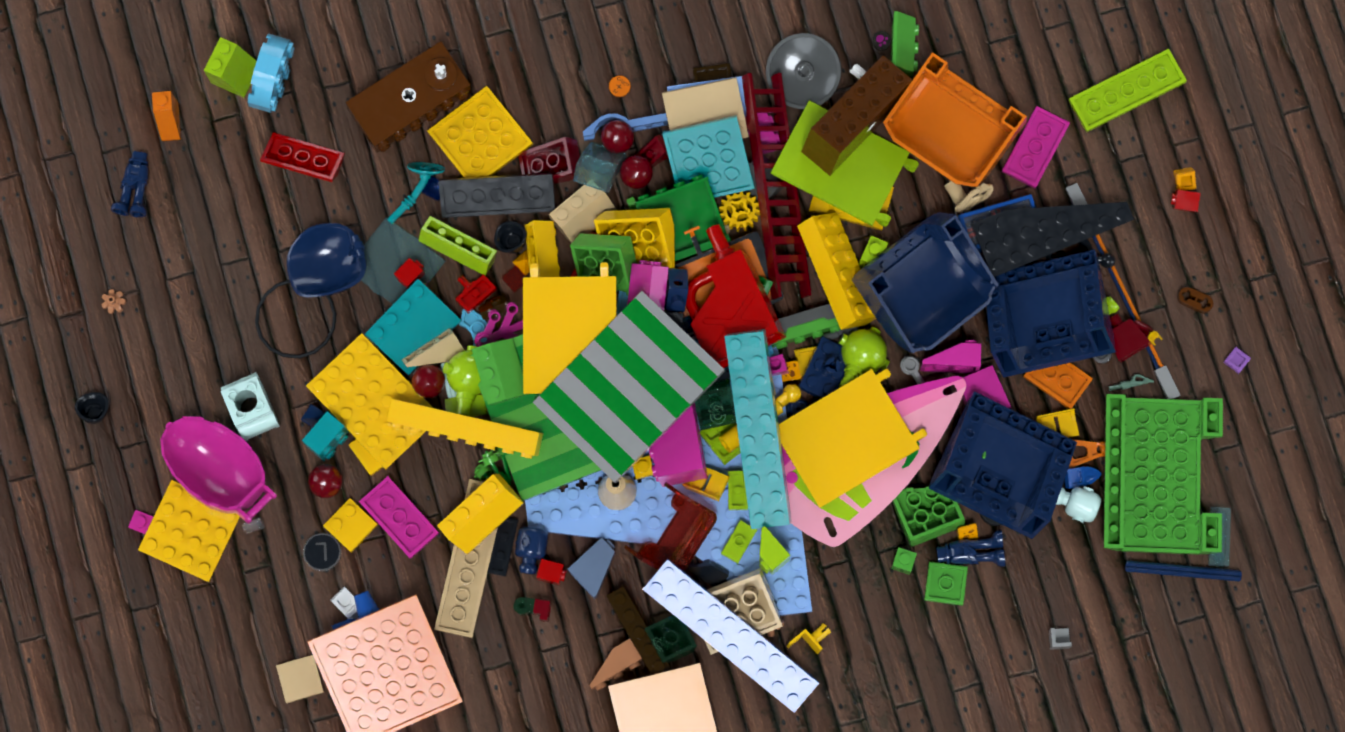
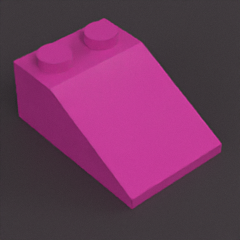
[920,340,981,374]

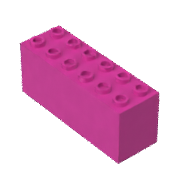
[649,403,708,487]

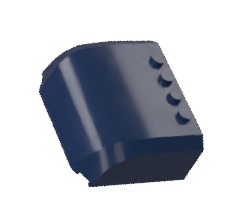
[852,212,999,353]

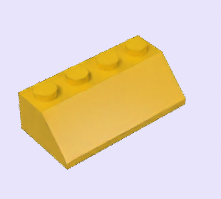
[437,474,524,554]

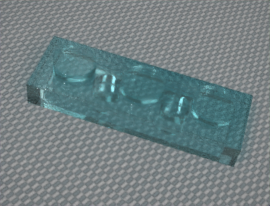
[1208,507,1231,567]

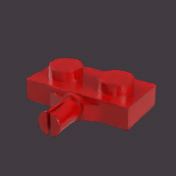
[455,274,497,314]

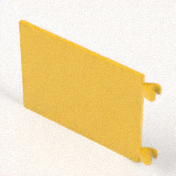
[523,262,617,394]
[779,369,927,508]

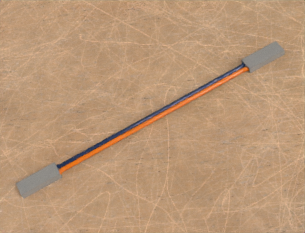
[1066,183,1181,399]

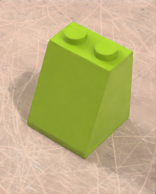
[204,37,257,98]

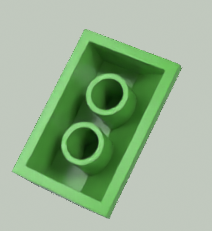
[891,11,919,78]
[472,338,528,405]

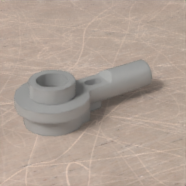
[900,356,925,384]

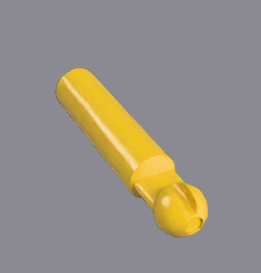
[719,384,801,453]

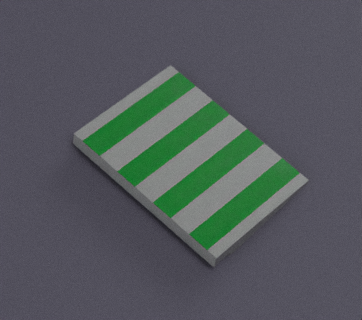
[533,291,725,484]

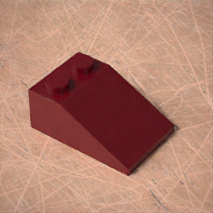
[518,137,584,184]

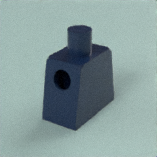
[664,268,688,312]

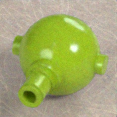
[838,327,890,387]
[443,346,481,416]

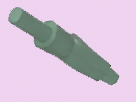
[1108,374,1154,391]

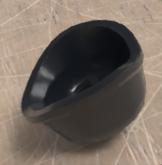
[494,221,527,254]
[75,392,109,424]

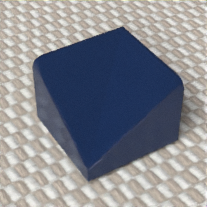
[301,404,325,428]

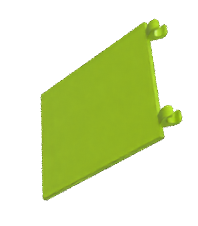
[770,101,919,227]

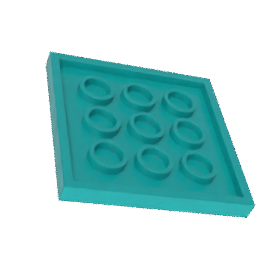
[663,115,755,198]

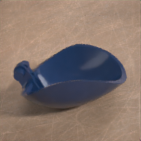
[287,223,366,297]

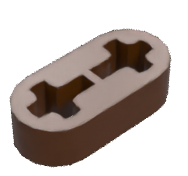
[1177,287,1214,314]

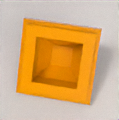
[512,250,529,276]

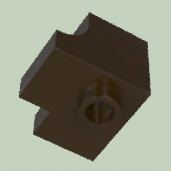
[478,293,515,329]

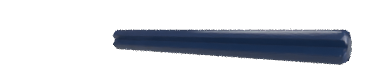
[1125,561,1242,581]

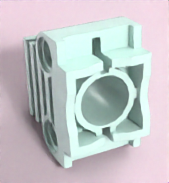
[220,372,280,441]

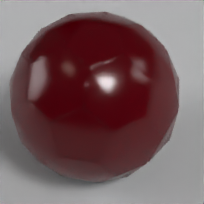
[601,120,634,154]
[619,155,653,189]
[411,364,445,398]
[308,464,343,499]

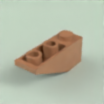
[589,639,642,691]

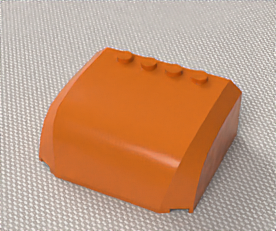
[883,52,1027,187]

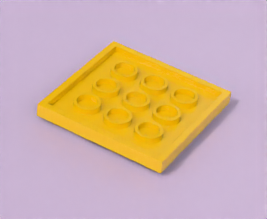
[427,86,533,178]
[138,480,240,582]

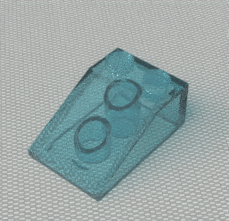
[573,142,627,193]

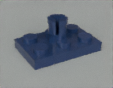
[798,336,846,399]

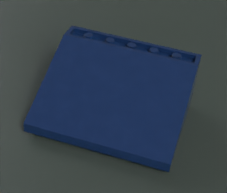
[987,250,1116,378]
[929,391,1077,539]

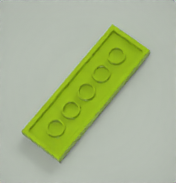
[1068,49,1187,133]

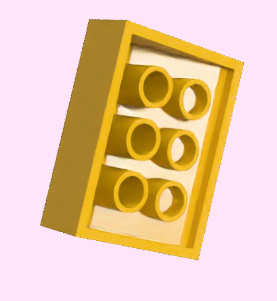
[594,208,675,268]

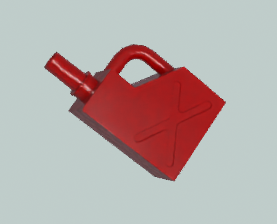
[686,224,786,368]

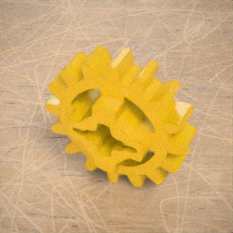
[719,191,760,232]

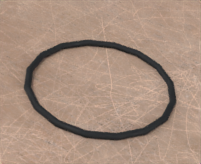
[255,280,337,359]

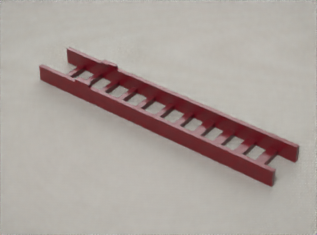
[742,73,811,300]

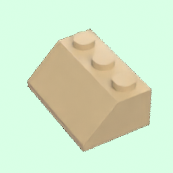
[549,178,617,243]

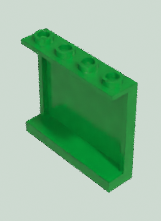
[635,175,730,261]

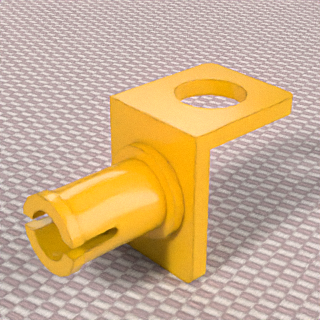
[786,623,831,654]

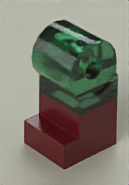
[514,597,552,622]

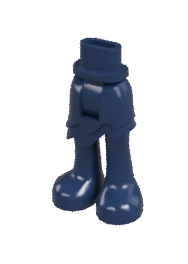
[111,151,148,218]
[937,530,1005,567]

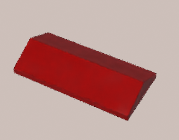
[260,132,345,182]

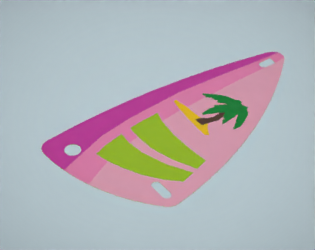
[781,376,966,547]

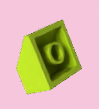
[759,526,790,575]

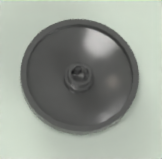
[766,33,842,109]

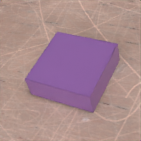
[1223,347,1251,374]

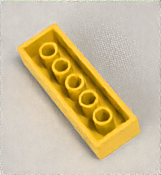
[797,212,876,330]

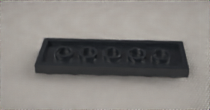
[439,173,556,218]

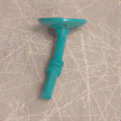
[387,162,445,224]

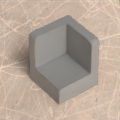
[1048,628,1072,650]

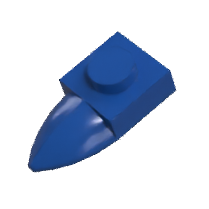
[1064,466,1102,489]

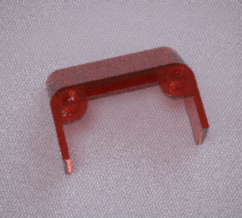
[624,482,717,571]

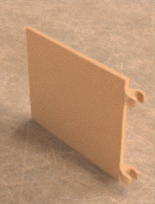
[608,663,717,732]

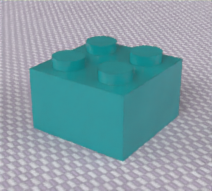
[302,411,349,461]

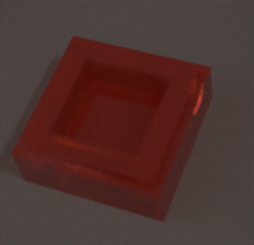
[502,266,526,293]

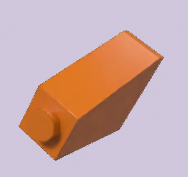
[152,91,181,141]

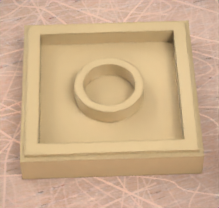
[276,655,324,703]

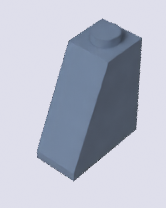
[568,538,615,600]

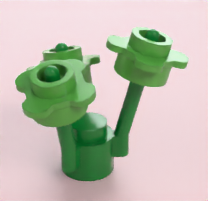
[474,447,512,486]

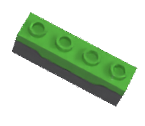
[772,304,841,349]

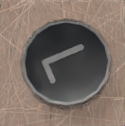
[303,533,342,572]

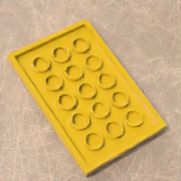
[306,333,433,470]

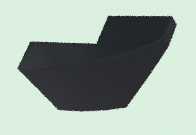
[688,560,729,587]

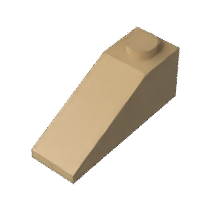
[402,329,465,367]

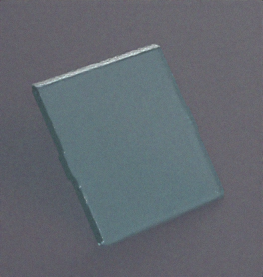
[360,217,445,305]

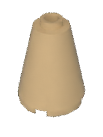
[598,474,636,510]

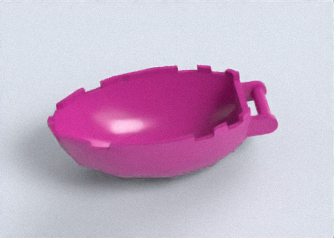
[160,416,277,524]

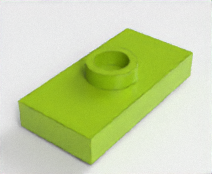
[721,520,757,564]

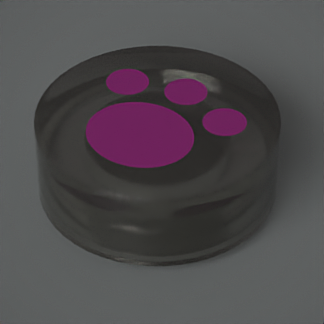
[872,31,891,51]

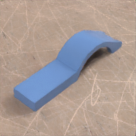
[583,113,668,141]

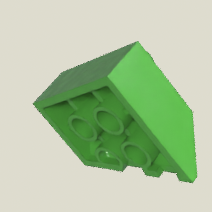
[570,233,637,296]
[892,487,965,547]

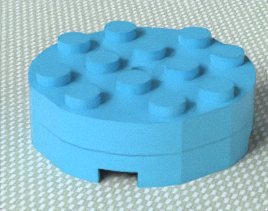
[248,34,295,113]

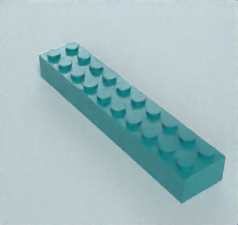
[725,329,792,529]

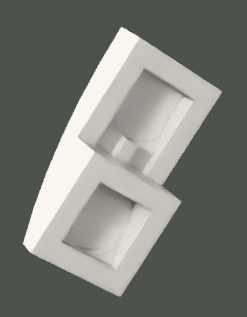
[331,587,358,619]

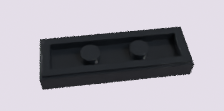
[488,518,519,577]

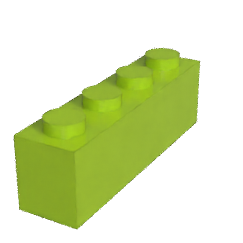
[419,216,497,276]

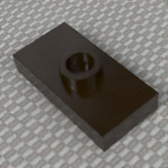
[692,63,732,83]

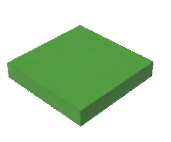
[924,562,968,606]

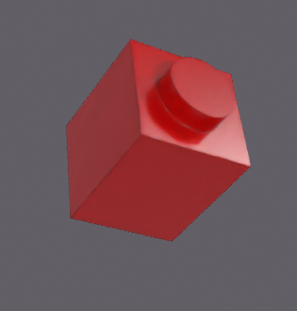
[1170,190,1201,212]
[394,258,425,289]
[536,559,567,586]

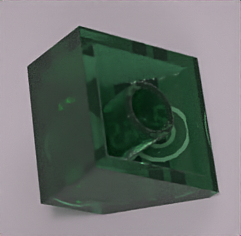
[695,380,736,430]
[644,615,697,663]

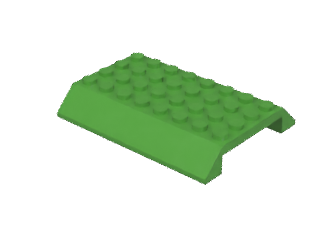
[1104,394,1223,555]

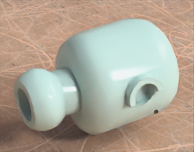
[1056,486,1101,523]

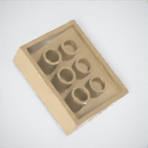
[662,77,749,138]
[705,568,783,655]

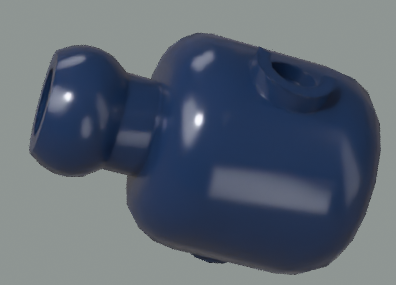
[515,526,548,575]

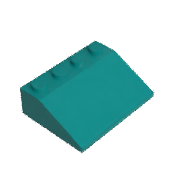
[365,279,462,375]

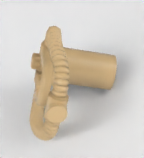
[944,181,993,213]

